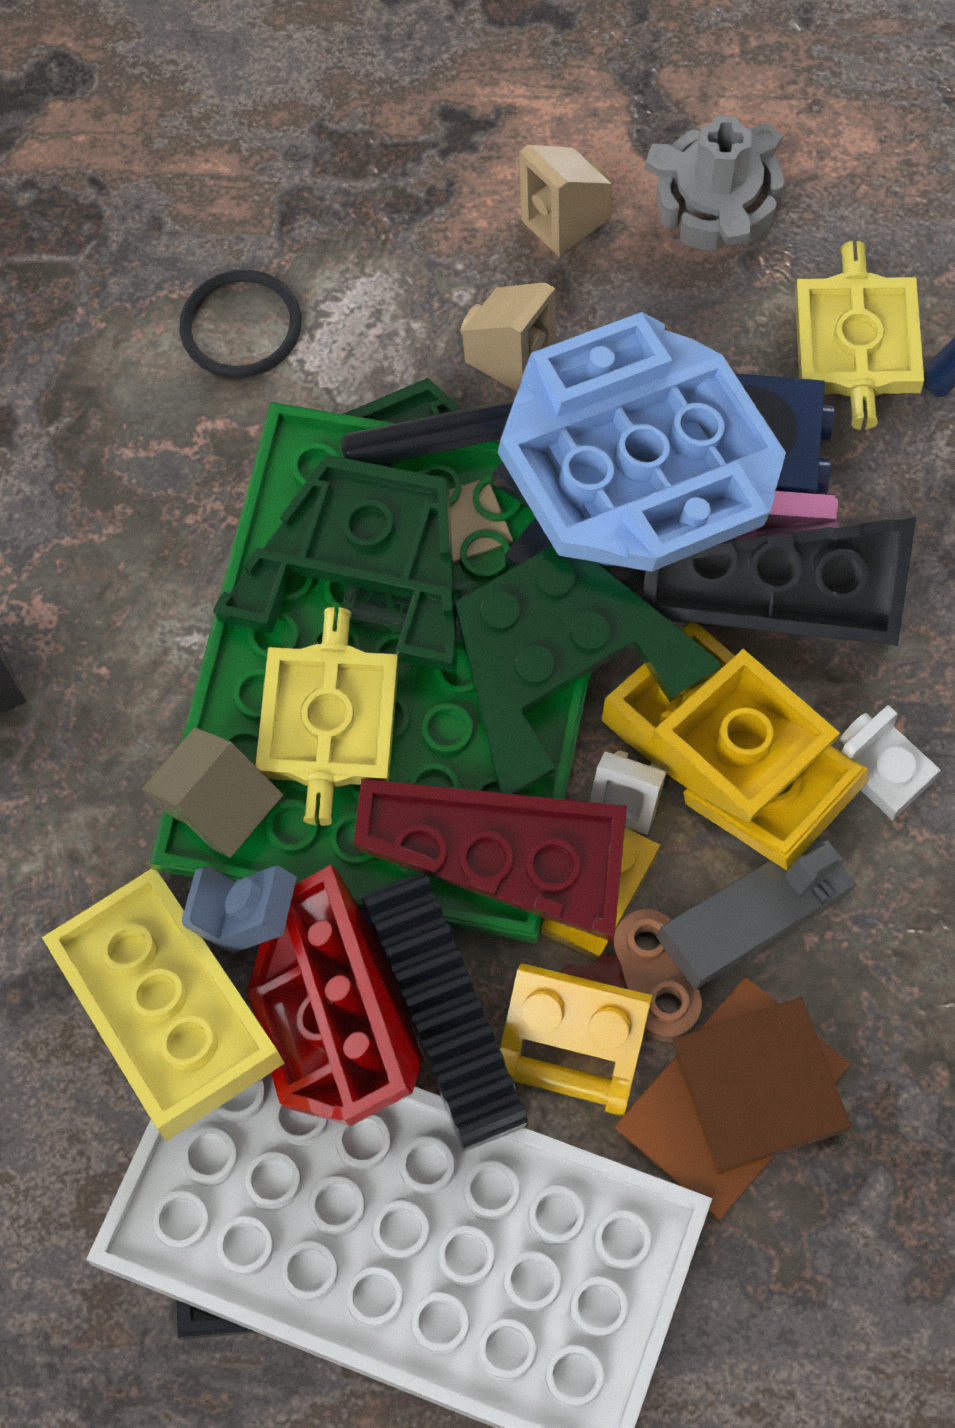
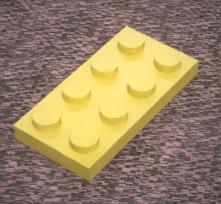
[42,868,285,1141]

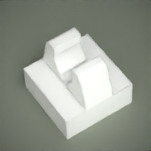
[589,751,667,835]

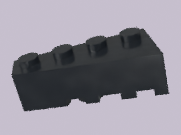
[643,510,916,646]

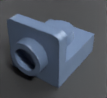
[182,865,297,954]

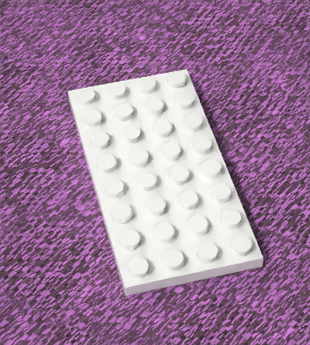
[86,1073,712,1428]

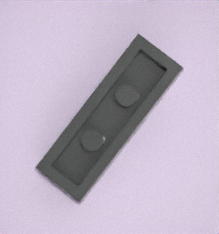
[656,837,856,990]

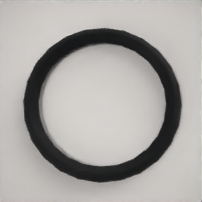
[179,270,302,378]

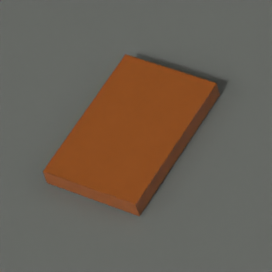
[614,976,851,1223]

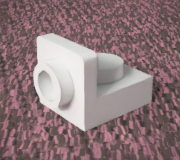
[840,705,941,821]

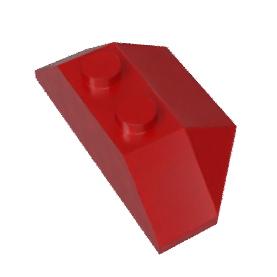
[247,865,423,1126]

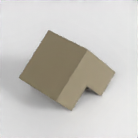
[142,728,283,858]

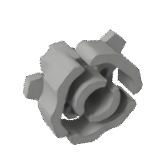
[645,115,784,251]

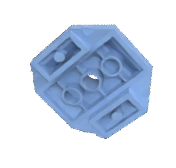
[498,312,786,572]

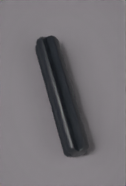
[341,399,514,465]

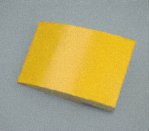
[601,622,840,822]

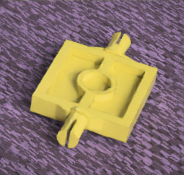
[795,241,924,430]
[256,607,399,826]

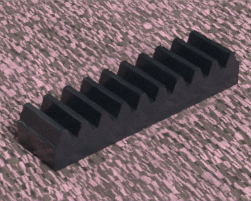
[362,871,529,1153]

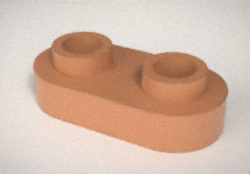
[613,909,702,1042]

